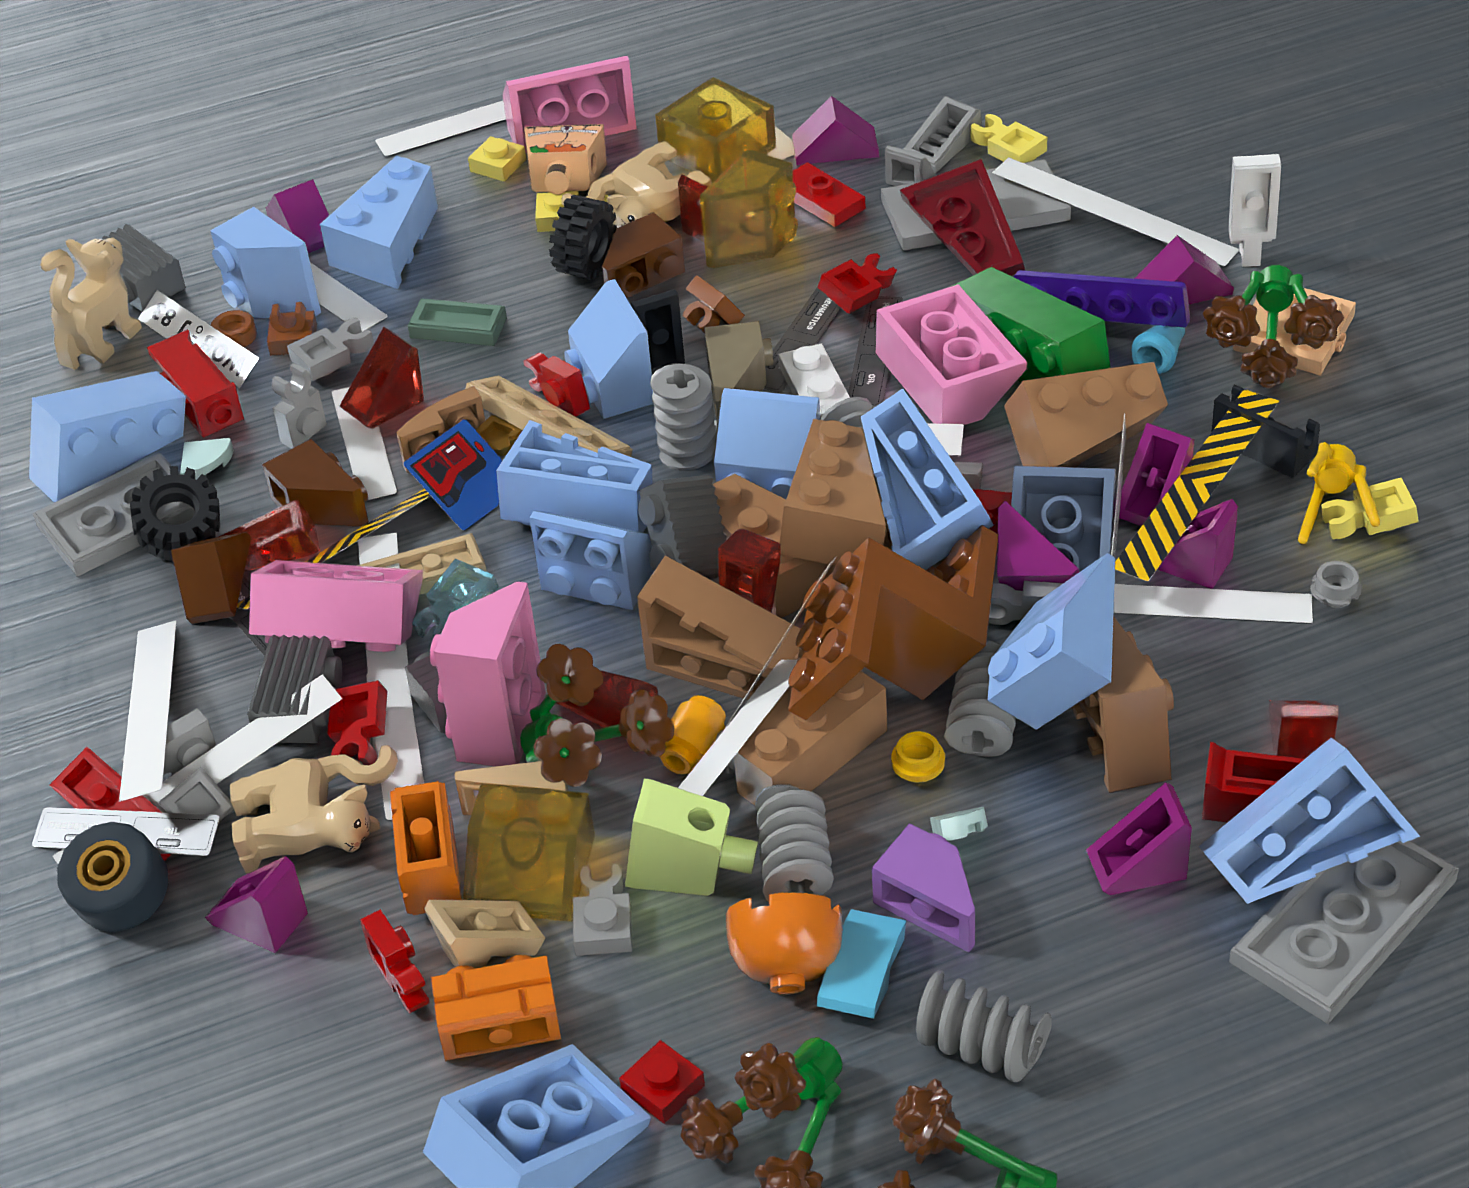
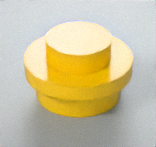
[891,731,945,782]

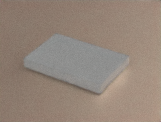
[32,453,195,577]

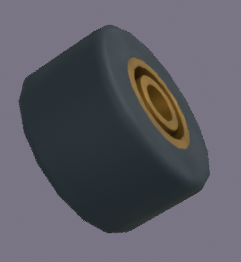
[57,821,169,932]

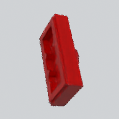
[776,162,866,227]

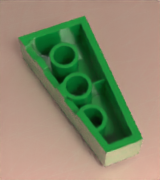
[948,267,1111,383]

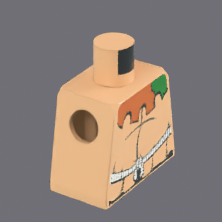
[524,124,607,194]

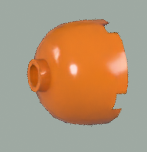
[726,893,843,994]

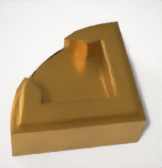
[476,415,523,457]

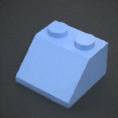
[210,207,321,319]
[565,279,653,419]
[714,388,820,499]

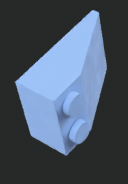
[987,553,1115,730]
[423,1044,652,1188]

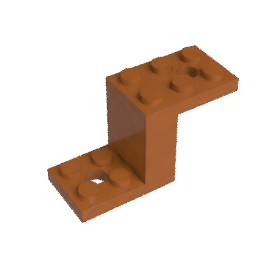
[788,525,998,720]

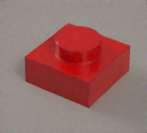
[619,1040,705,1124]

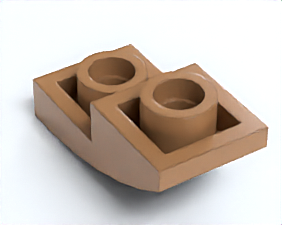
[396,386,485,473]

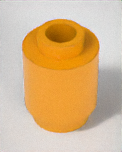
[659,695,726,774]

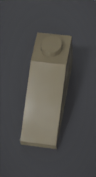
[704,321,774,428]

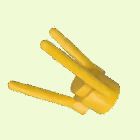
[1298,442,1380,544]

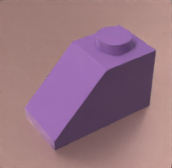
[872,823,975,953]

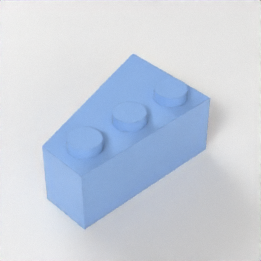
[320,156,438,289]
[29,371,186,503]
[861,389,994,570]
[496,420,653,533]
[1199,738,1420,904]

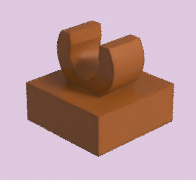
[683,275,745,334]
[267,302,317,356]

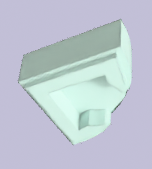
[180,438,234,480]
[930,807,988,841]

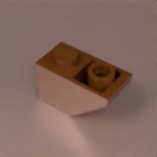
[602,212,685,298]
[262,439,369,526]

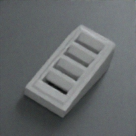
[903,96,982,173]

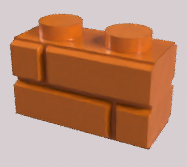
[390,781,462,915]
[431,955,561,1061]

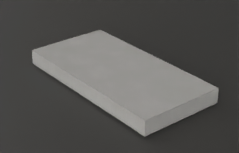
[881,159,1071,251]
[1229,841,1459,1024]

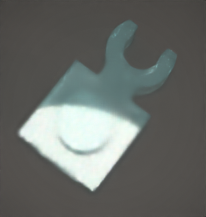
[412,558,499,638]

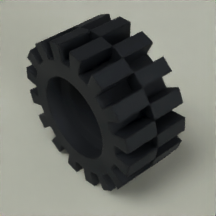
[549,195,617,280]
[130,466,220,560]

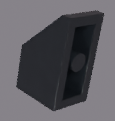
[630,289,685,375]

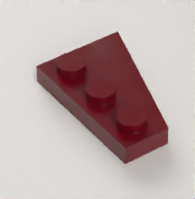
[900,159,1026,276]

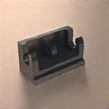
[1211,384,1320,478]

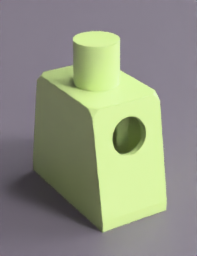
[625,778,758,896]

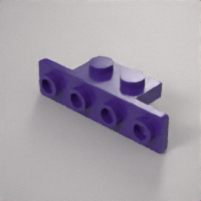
[1013,270,1191,328]

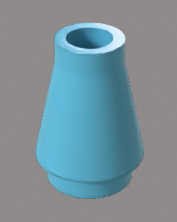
[1132,325,1185,374]

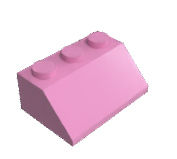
[502,56,637,153]
[876,284,1027,425]
[249,560,423,652]
[430,582,546,766]

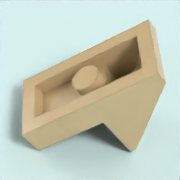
[424,900,545,968]

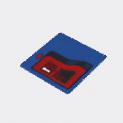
[403,420,503,530]

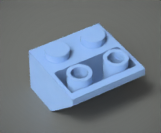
[530,511,654,610]

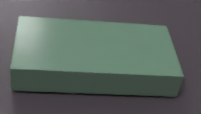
[407,298,507,346]

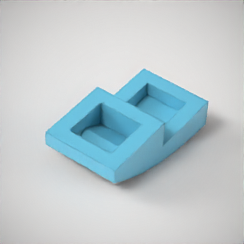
[817,909,906,1019]

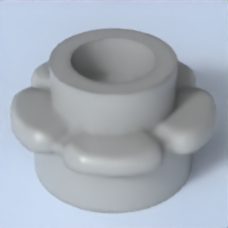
[1310,561,1362,608]

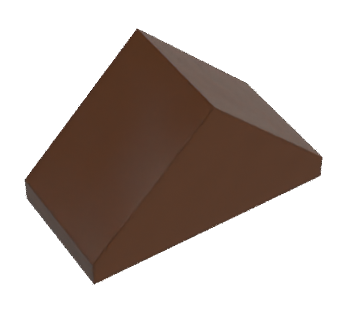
[171,532,251,624]

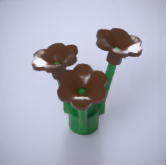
[520,644,674,787]

